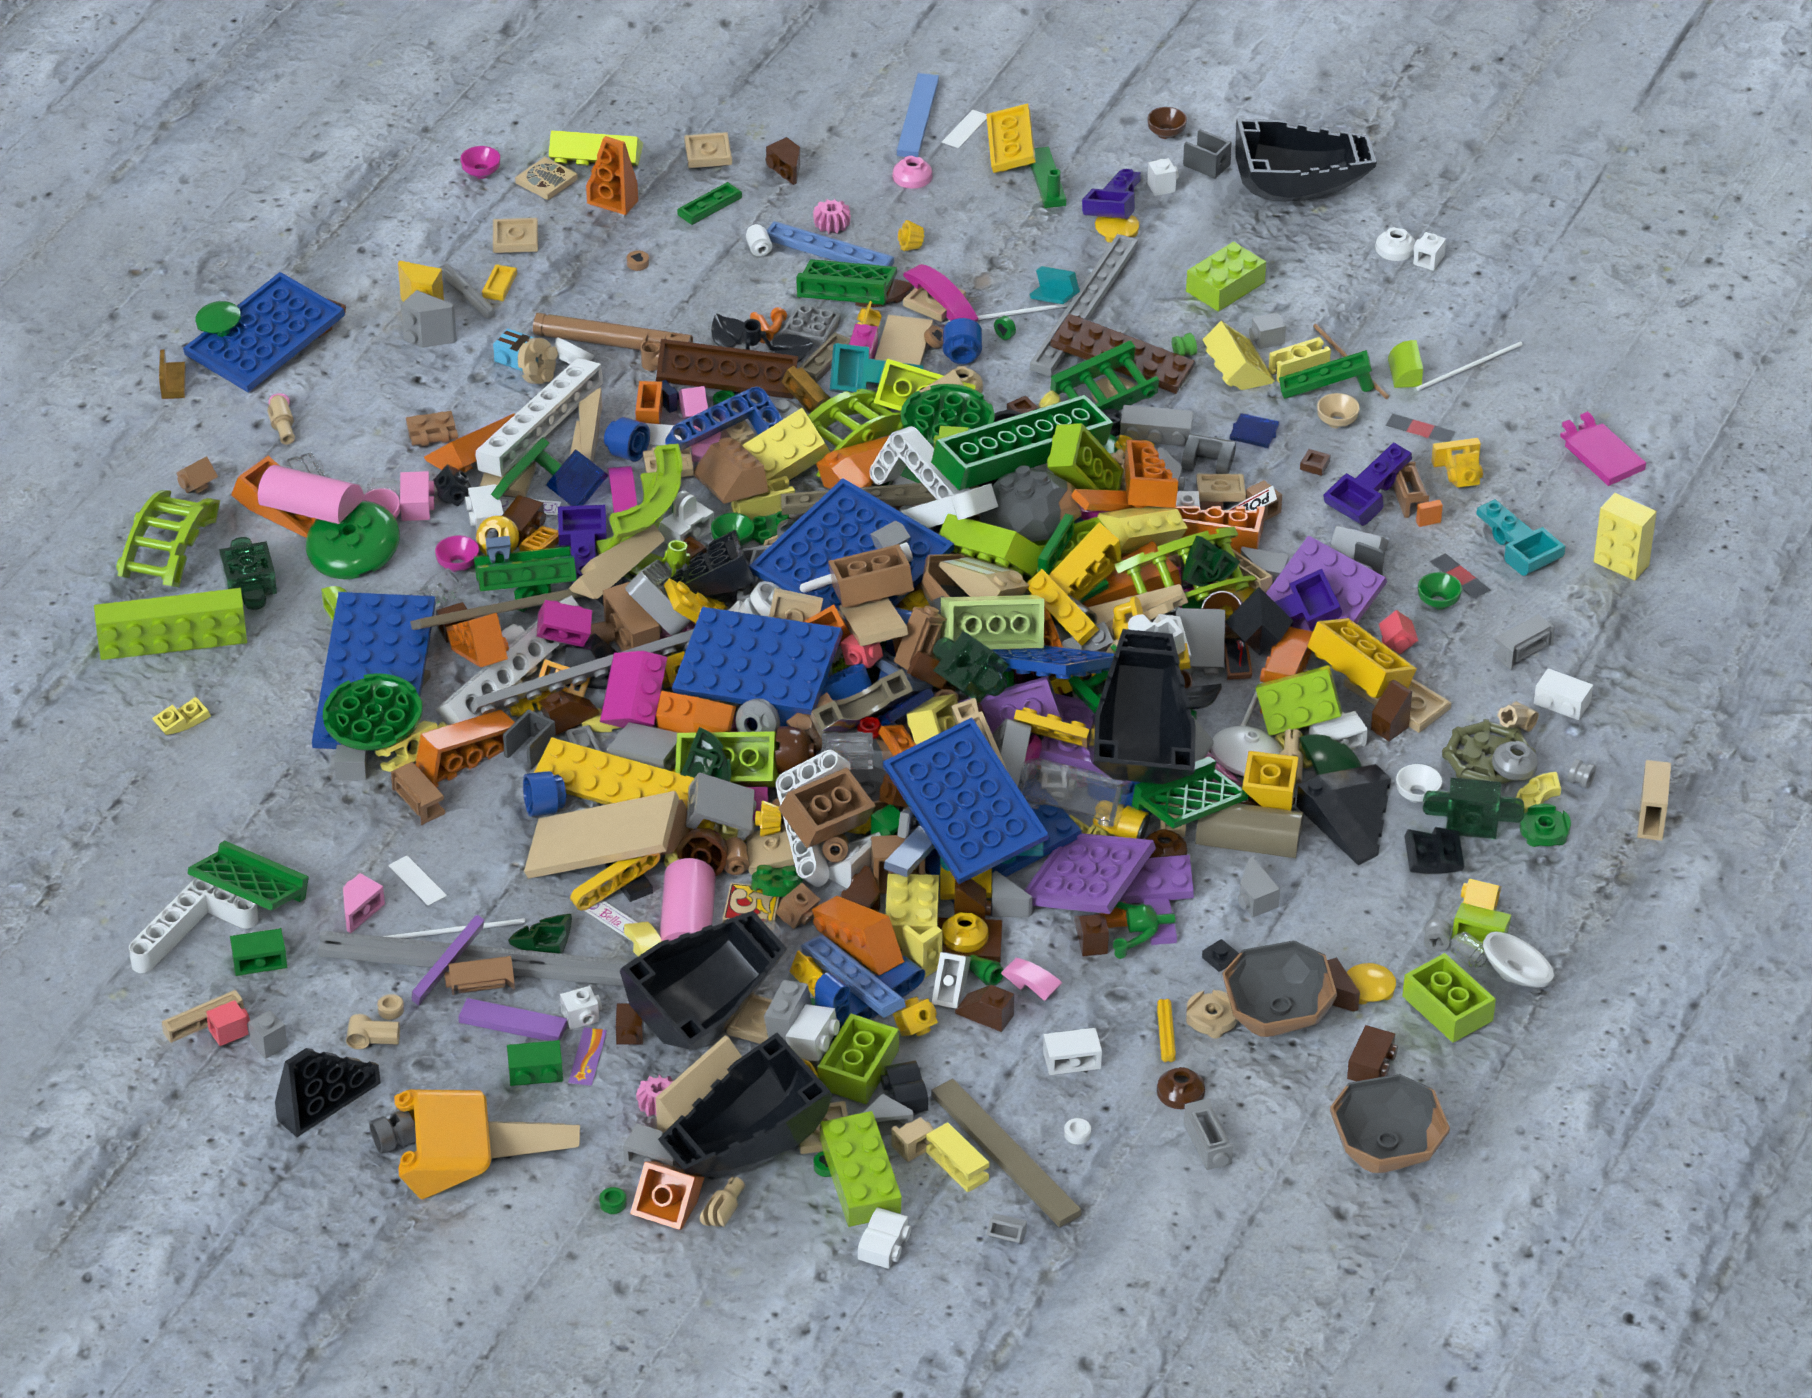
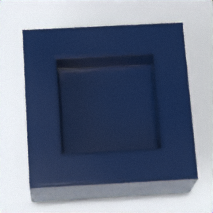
[661,380,679,413]

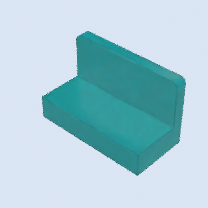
[1029,266,1080,304]

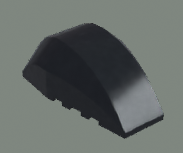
[1235,119,1377,202]
[1089,629,1196,784]
[620,911,787,1050]
[658,1032,832,1177]

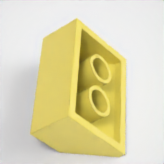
[1202,321,1275,390]
[1097,506,1188,554]

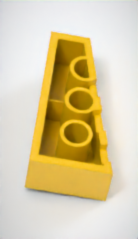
[1030,522,1122,623]

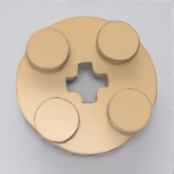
[518,338,558,384]
[1186,990,1238,1038]

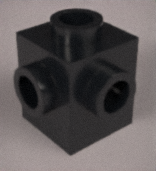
[432,464,472,506]

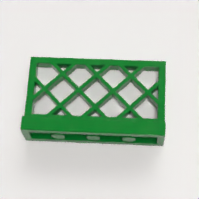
[796,259,897,305]
[1132,756,1248,829]
[187,840,309,911]

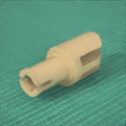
[267,395,295,445]
[1279,729,1304,784]
[700,1177,745,1227]

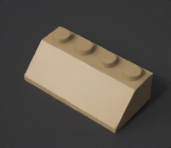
[656,1036,742,1133]

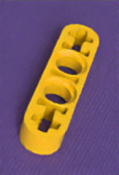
[570,853,660,911]

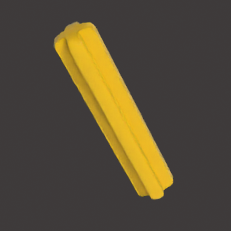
[1157,998,1176,1063]

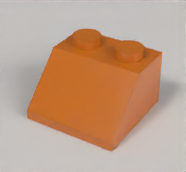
[630,1161,704,1230]

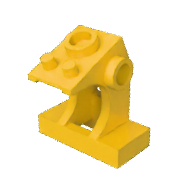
[1431,438,1483,488]

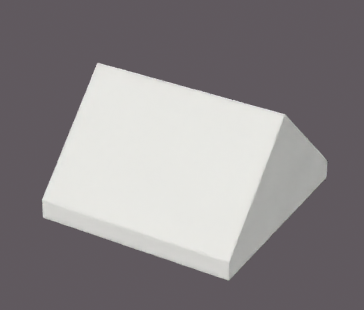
[827,832,881,888]

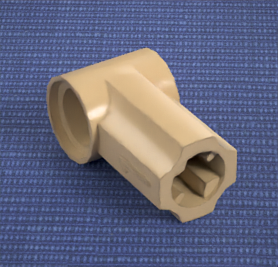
[1497,701,1539,732]
[346,1014,400,1049]

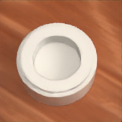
[1064,1118,1091,1145]

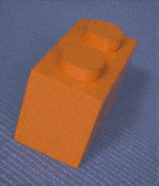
[635,381,663,424]

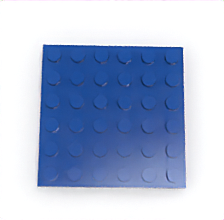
[749,478,954,628]

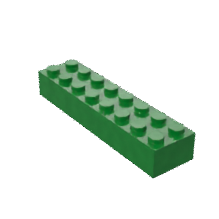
[931,395,1113,491]

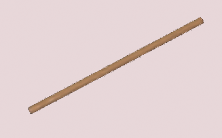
[1313,324,1389,399]

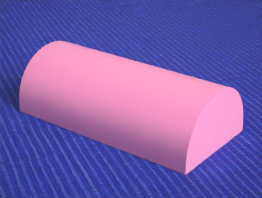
[258,465,364,524]
[660,858,716,941]

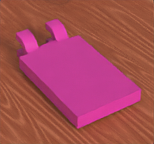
[1560,411,1646,486]

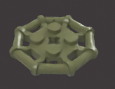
[1442,719,1536,789]

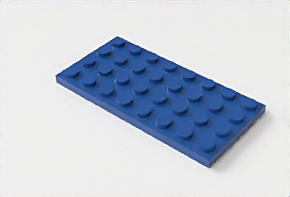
[312,592,436,752]

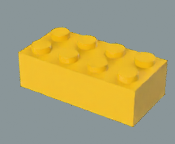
[1307,618,1417,698]

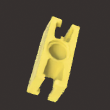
[1268,337,1331,383]
[731,476,795,520]
[375,721,438,772]
[926,1122,989,1193]

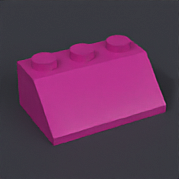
[600,651,667,728]

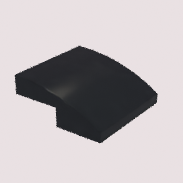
[1404,827,1465,874]

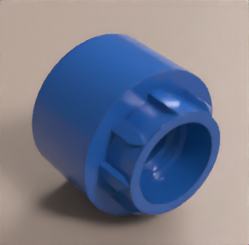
[943,318,982,364]
[604,417,650,462]
[523,771,566,817]

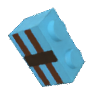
[493,328,538,371]

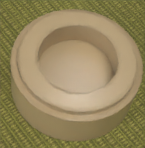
[377,994,404,1020]

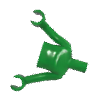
[1113,901,1175,959]

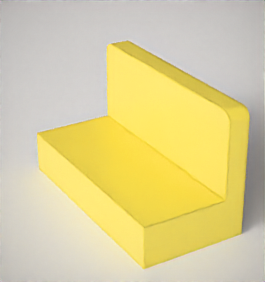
[902,925,942,978]

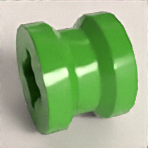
[1171,333,1197,356]

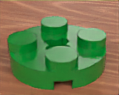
[1519,804,1571,847]
[751,865,803,897]

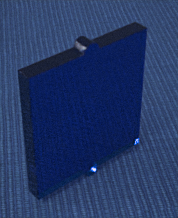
[1229,413,1280,448]

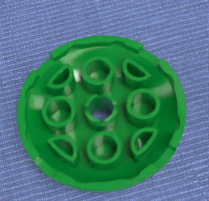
[901,384,995,448]
[305,501,400,579]
[323,673,423,751]

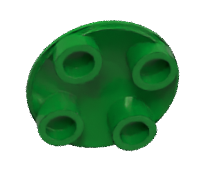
[195,301,241,337]
[752,511,795,544]

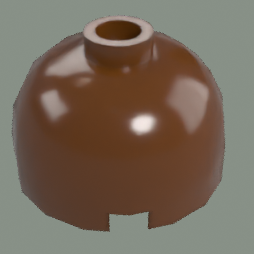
[775,726,816,774]
[677,828,728,877]

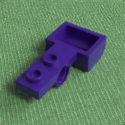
[1082,169,1141,219]
[1323,442,1412,526]
[558,505,607,584]
[1275,569,1342,631]

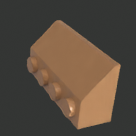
[694,437,768,504]

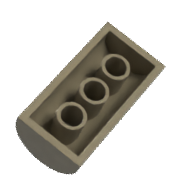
[1195,799,1304,858]

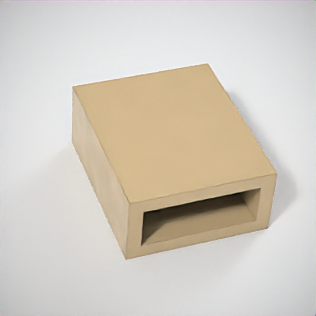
[1637,760,1671,841]

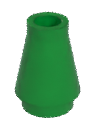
[969,955,1004,986]

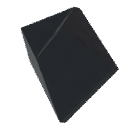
[1225,587,1293,656]
[564,634,618,690]

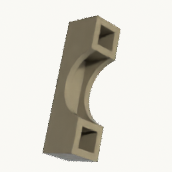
[810,669,913,739]

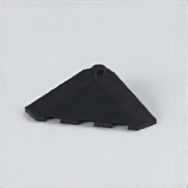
[664,530,756,596]
[1296,764,1391,865]
[275,1048,381,1137]

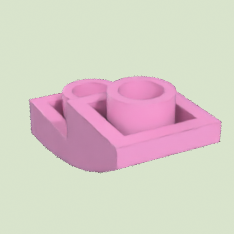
[1001,957,1062,1001]

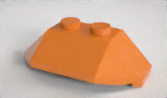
[655,691,736,733]

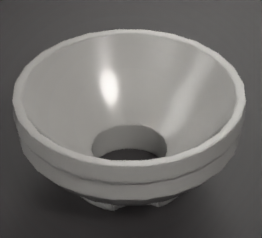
[736,698,780,733]
[1492,741,1538,781]

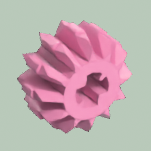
[813,199,851,234]
[636,1074,673,1117]

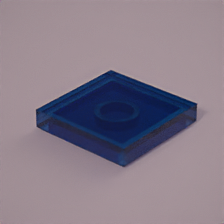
[546,449,609,506]
[879,688,934,726]

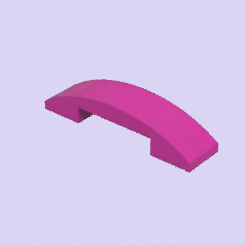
[903,264,978,322]
[607,466,637,513]

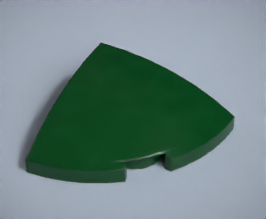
[1182,536,1241,586]
[680,727,731,782]
[1299,734,1362,775]
[508,914,572,954]

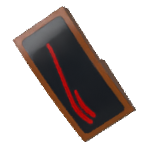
[1224,637,1252,680]

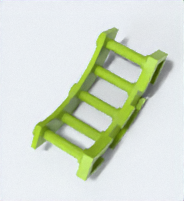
[808,389,904,478]
[595,444,683,555]
[116,490,220,588]
[1115,527,1256,620]

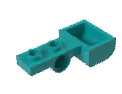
[829,343,924,393]
[1476,499,1566,576]

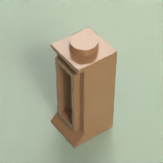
[1392,461,1429,518]
[894,605,947,670]
[391,762,445,825]
[444,956,515,995]

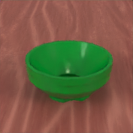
[711,513,754,546]
[1418,572,1462,609]

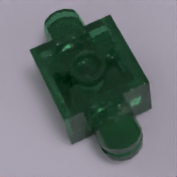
[219,537,277,610]
[933,631,1009,703]
[1422,778,1525,839]

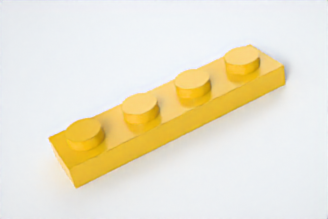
[1027,569,1100,646]

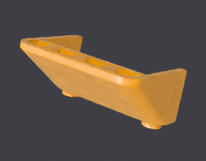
[394,1089,491,1199]

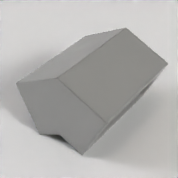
[871,521,910,549]
[986,1213,1027,1244]

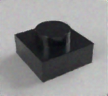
[1202,939,1239,972]

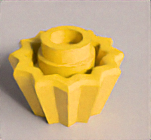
[897,220,924,251]
[755,801,781,837]

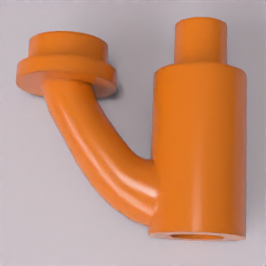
[750,307,787,343]

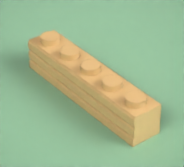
[1232,549,1273,592]
[162,990,244,1043]

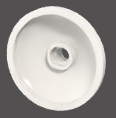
[1211,726,1283,776]
[1483,932,1554,988]

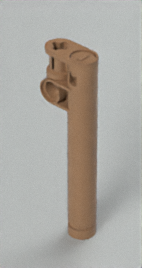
[533,313,693,371]

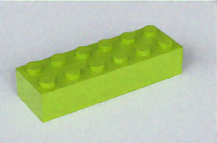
[94,588,247,660]

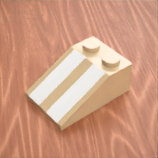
[938,557,1029,597]

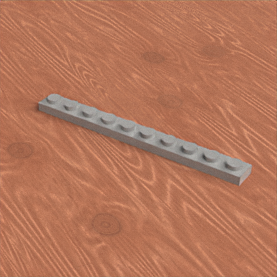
[1030,234,1138,376]
[470,629,694,714]

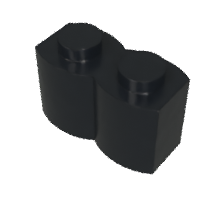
[881,1060,928,1113]

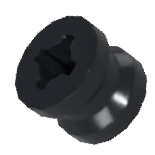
[1102,409,1122,437]

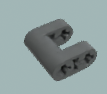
[1181,434,1236,474]

